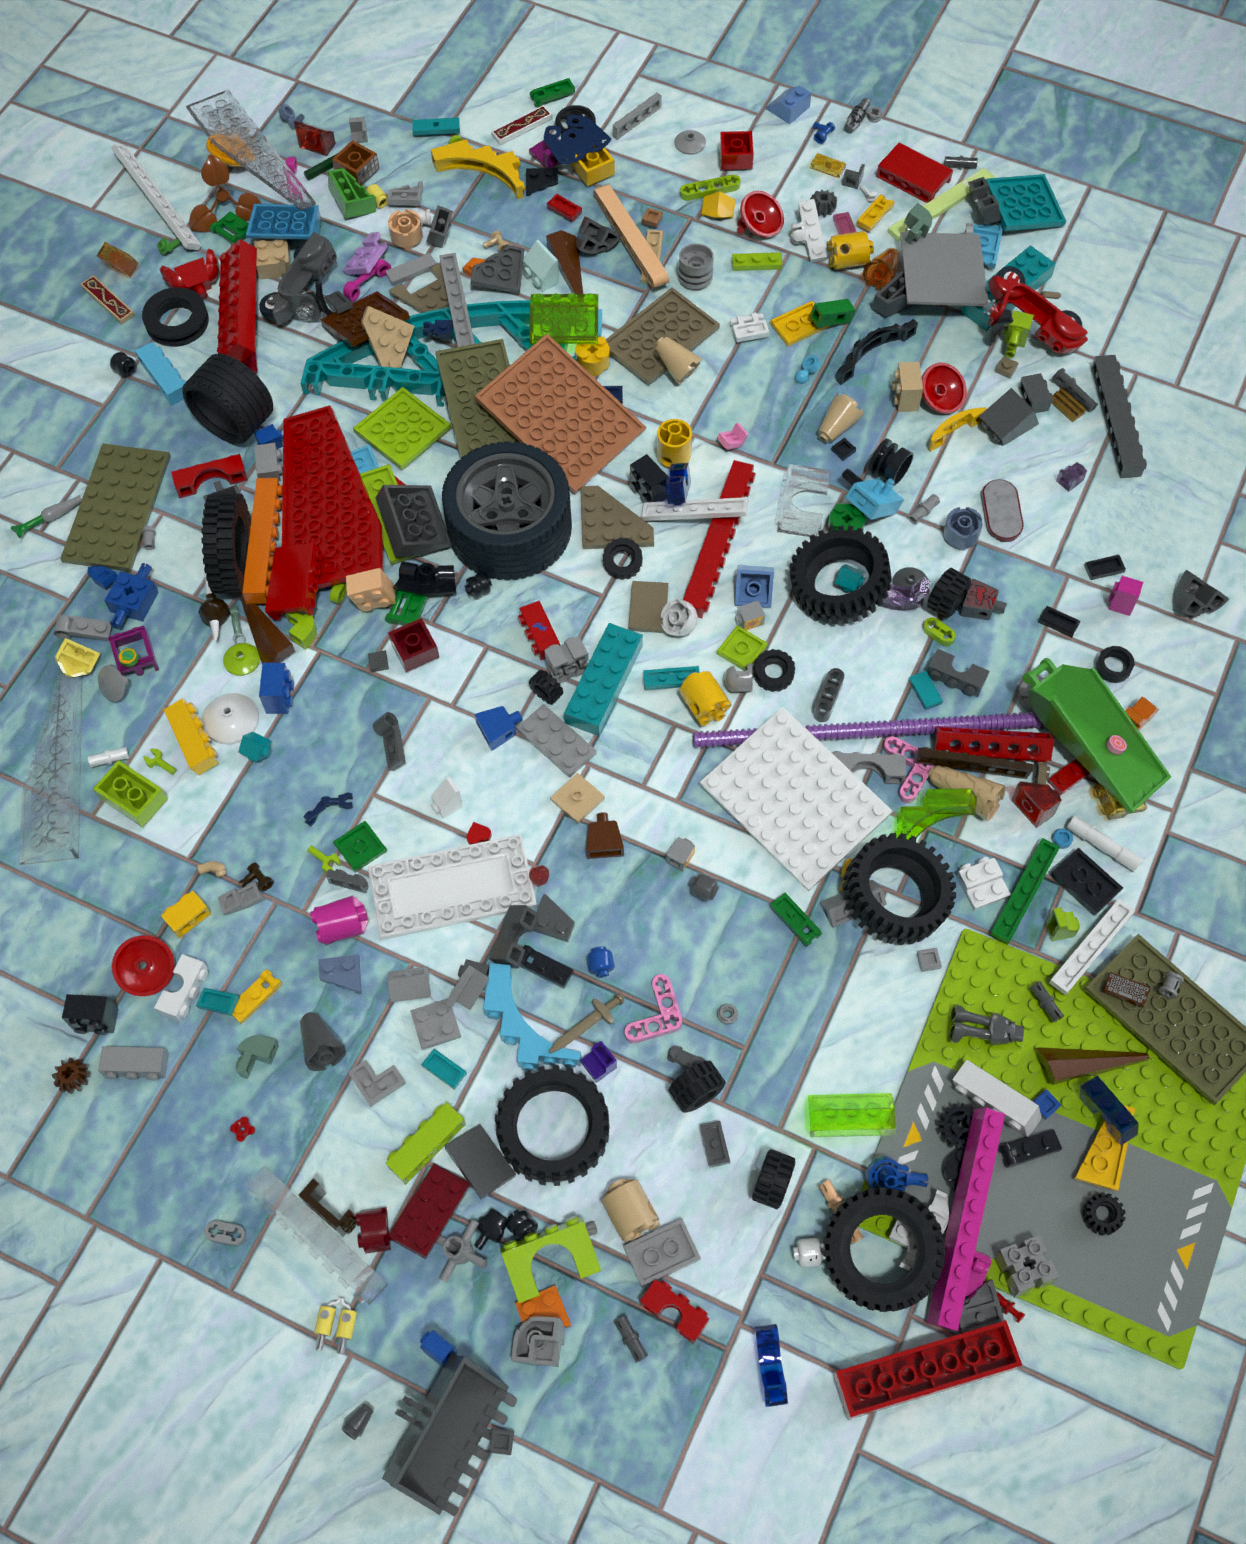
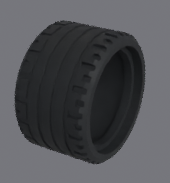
[182,354,274,444]

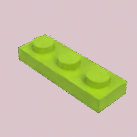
[732,252,782,271]

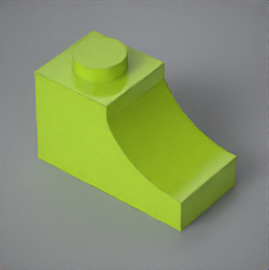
[1045,907,1080,942]

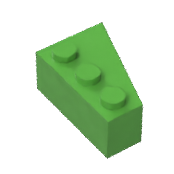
[328,168,376,219]

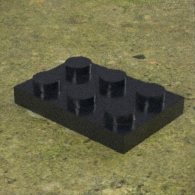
[1051,848,1123,916]

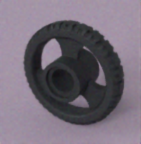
[555,105,596,138]

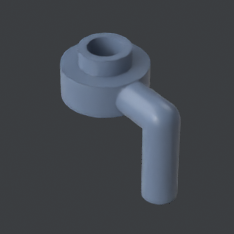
[278,104,305,129]

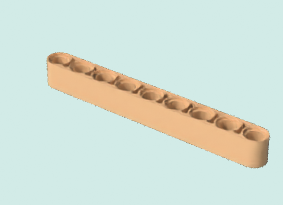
[593,184,669,289]

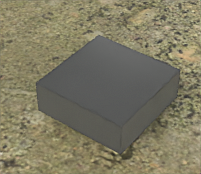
[368,650,389,672]
[488,1428,514,1456]

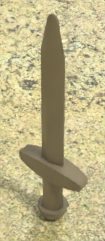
[549,993,624,1053]

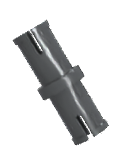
[944,155,978,169]
[1030,981,1065,1023]
[614,1315,648,1363]

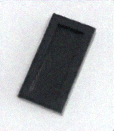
[1084,554,1126,580]
[1038,606,1081,638]

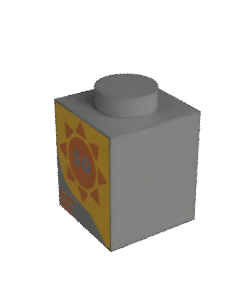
[735,601,765,630]
[666,837,695,872]

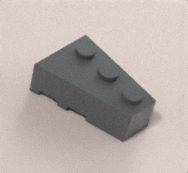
[873,269,914,317]

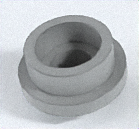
[717,1004,738,1024]

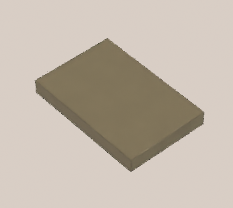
[629,581,669,633]

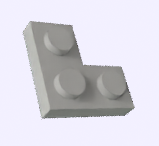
[348,1060,406,1107]

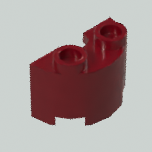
[356,1207,391,1254]

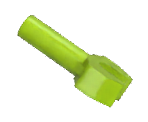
[143,748,177,775]
[307,845,341,873]

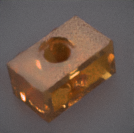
[96,242,139,277]

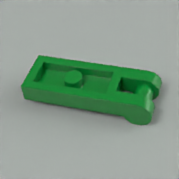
[529,78,575,107]
[770,892,822,947]

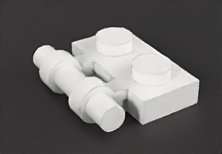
[730,312,770,343]

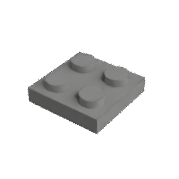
[410,999,461,1050]

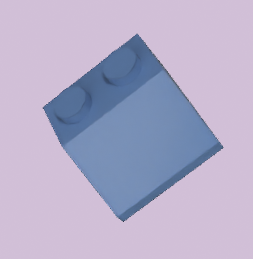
[766,85,811,124]
[735,565,774,608]

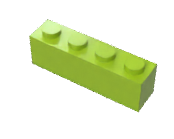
[386,1102,466,1185]

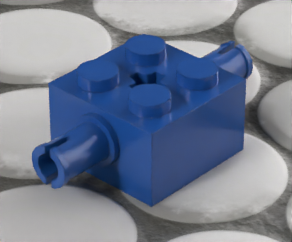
[104,563,159,629]

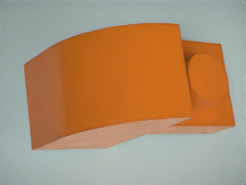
[1125,696,1160,730]

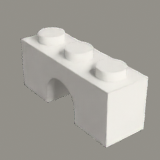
[154,954,208,1023]

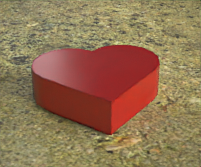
[466,822,492,845]

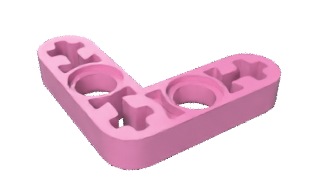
[883,736,933,803]
[625,974,682,1043]

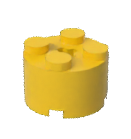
[575,336,610,376]

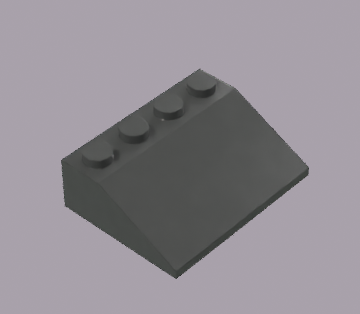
[375,485,451,557]

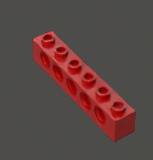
[934,726,1054,762]

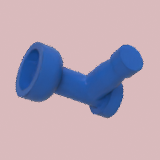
[813,122,835,144]

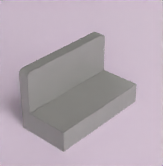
[445,965,489,1010]
[387,967,431,1002]

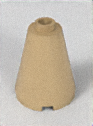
[655,337,702,385]
[818,393,864,443]

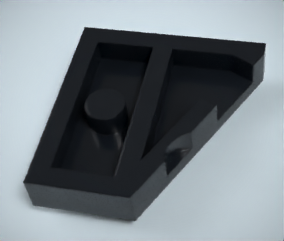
[526,168,558,196]

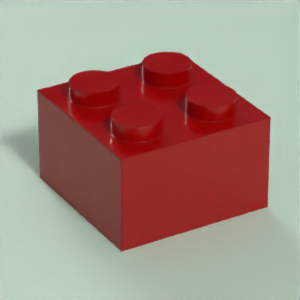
[720,131,754,170]

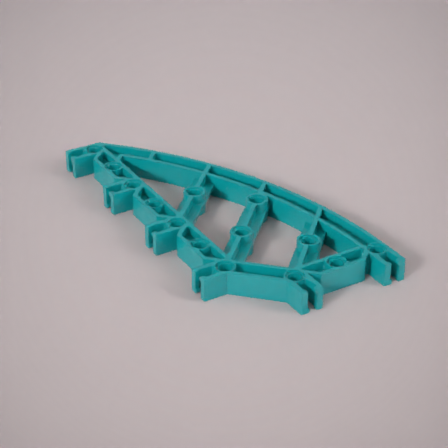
[300,300,586,407]

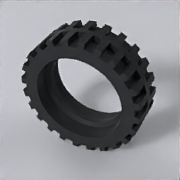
[495,1065,610,1186]

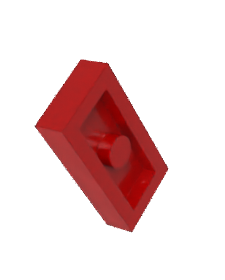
[1047,759,1090,796]

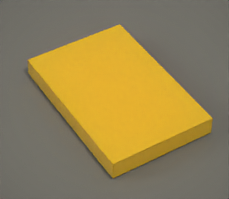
[770,300,830,347]

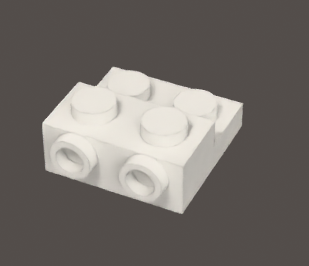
[957,857,1011,911]

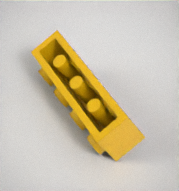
[164,698,218,775]

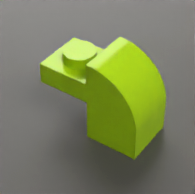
[285,611,317,650]

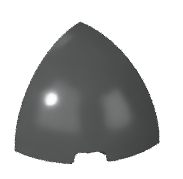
[576,216,621,254]
[1175,570,1229,616]

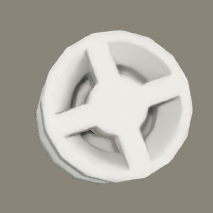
[417,209,432,226]

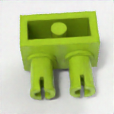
[1003,310,1034,358]

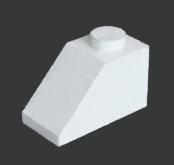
[431,776,463,818]

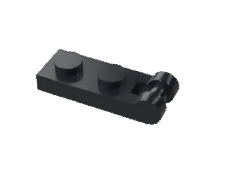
[519,945,574,989]
[999,1129,1062,1168]

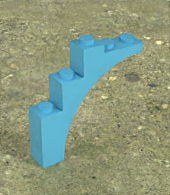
[483,963,582,1071]

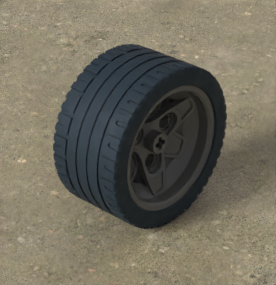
[442,441,572,580]

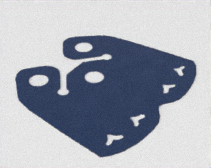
[544,115,612,164]

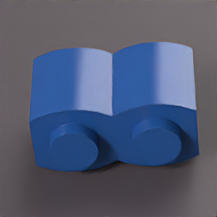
[420,1330,458,1368]

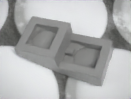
[218,881,264,915]

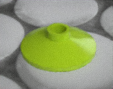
[223,643,260,676]

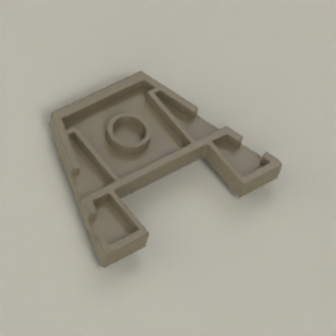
[389,263,449,313]

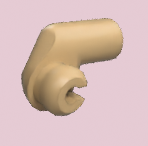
[197,861,226,877]

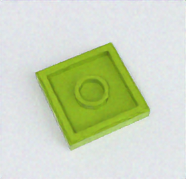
[716,625,768,671]

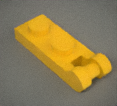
[856,194,895,232]
[232,969,282,1025]

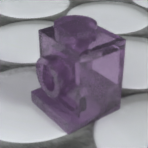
[1056,462,1087,492]

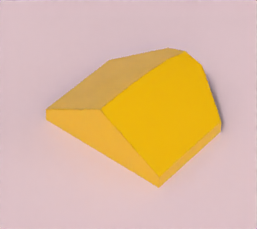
[701,191,735,219]

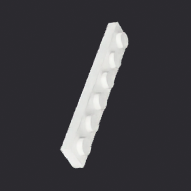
[641,497,749,521]
[1049,899,1135,996]

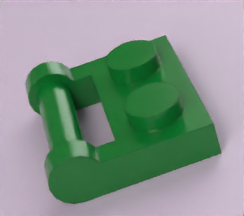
[210,211,249,244]
[385,590,428,625]

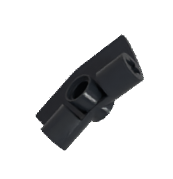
[393,561,457,596]

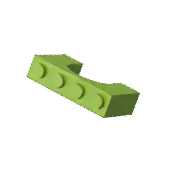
[500,1216,601,1303]

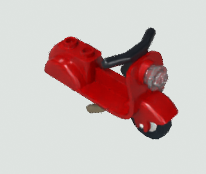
[982,266,1088,354]

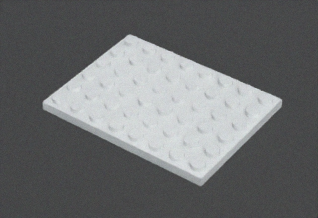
[700,707,893,892]

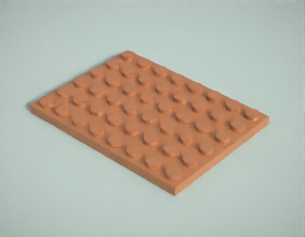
[474,334,646,494]

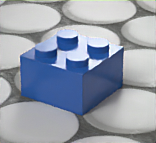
[259,663,294,714]

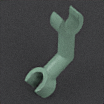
[230,606,246,644]

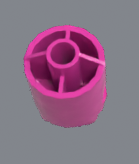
[310,895,368,946]

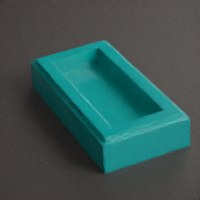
[909,671,943,710]
[196,988,240,1016]
[421,1049,467,1090]

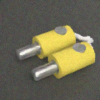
[314,1298,357,1355]

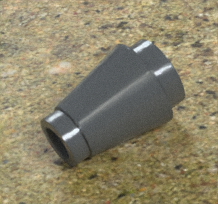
[342,1403,374,1440]

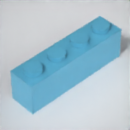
[135,342,186,406]

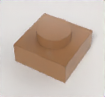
[642,208,663,228]

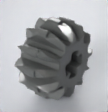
[810,189,837,217]

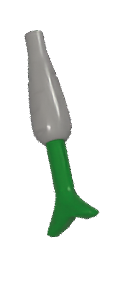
[11,495,83,538]

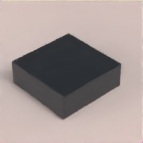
[831,437,856,461]

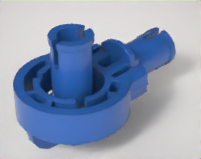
[866,1156,928,1191]

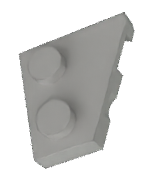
[387,181,423,206]

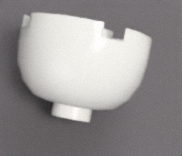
[661,599,698,636]

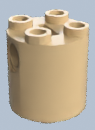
[601,1179,660,1242]

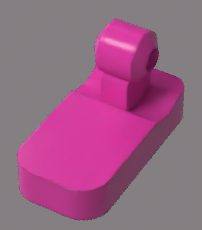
[966,1250,992,1297]

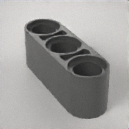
[814,668,845,722]

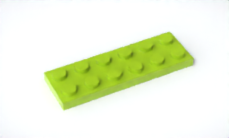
[360,464,425,565]

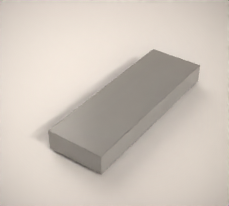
[385,253,436,286]

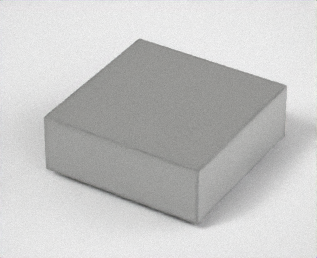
[916,948,942,972]

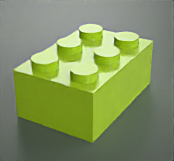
[93,760,168,828]

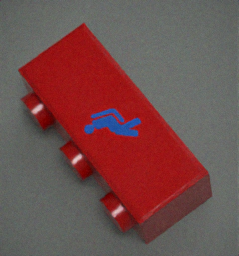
[518,600,560,661]

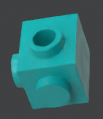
[835,564,866,592]
[238,731,272,762]

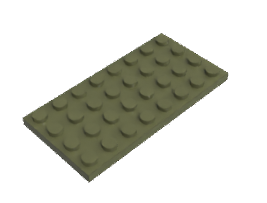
[435,339,520,459]
[60,443,171,572]
[1084,934,1246,1106]

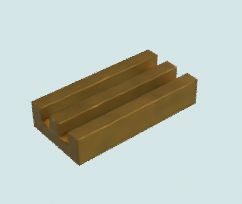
[1051,388,1086,422]

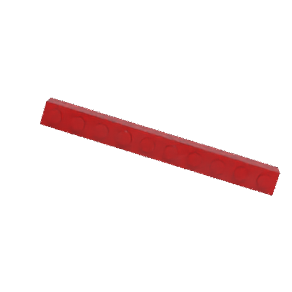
[683,460,756,618]

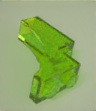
[894,788,977,840]

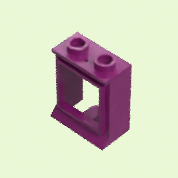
[108,625,159,676]

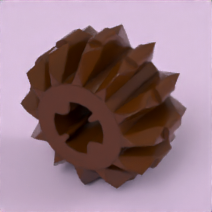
[52,1057,90,1094]

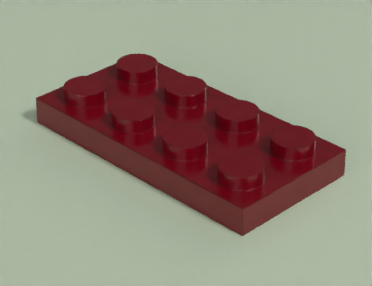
[388,1164,470,1259]

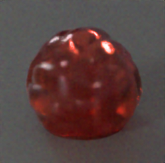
[529,865,549,887]

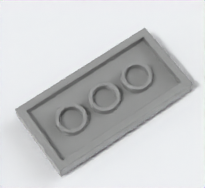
[516,704,597,778]

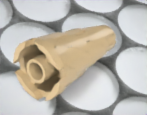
[928,765,1006,821]

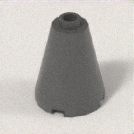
[300,1012,345,1071]

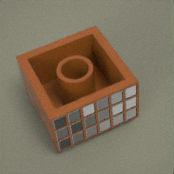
[332,140,380,186]

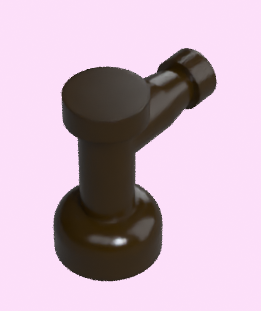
[239,862,274,892]

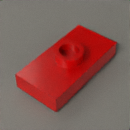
[547,194,582,222]

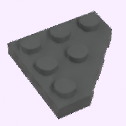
[470,245,525,294]

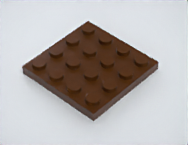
[320,291,410,347]

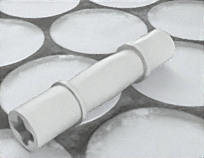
[1067,815,1143,872]

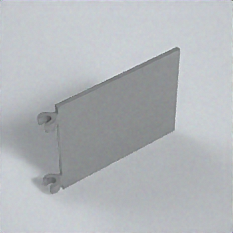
[900,223,989,306]

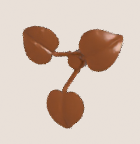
[189,155,262,232]

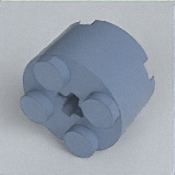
[943,507,983,551]

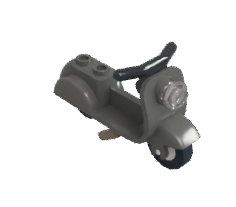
[259,232,337,325]

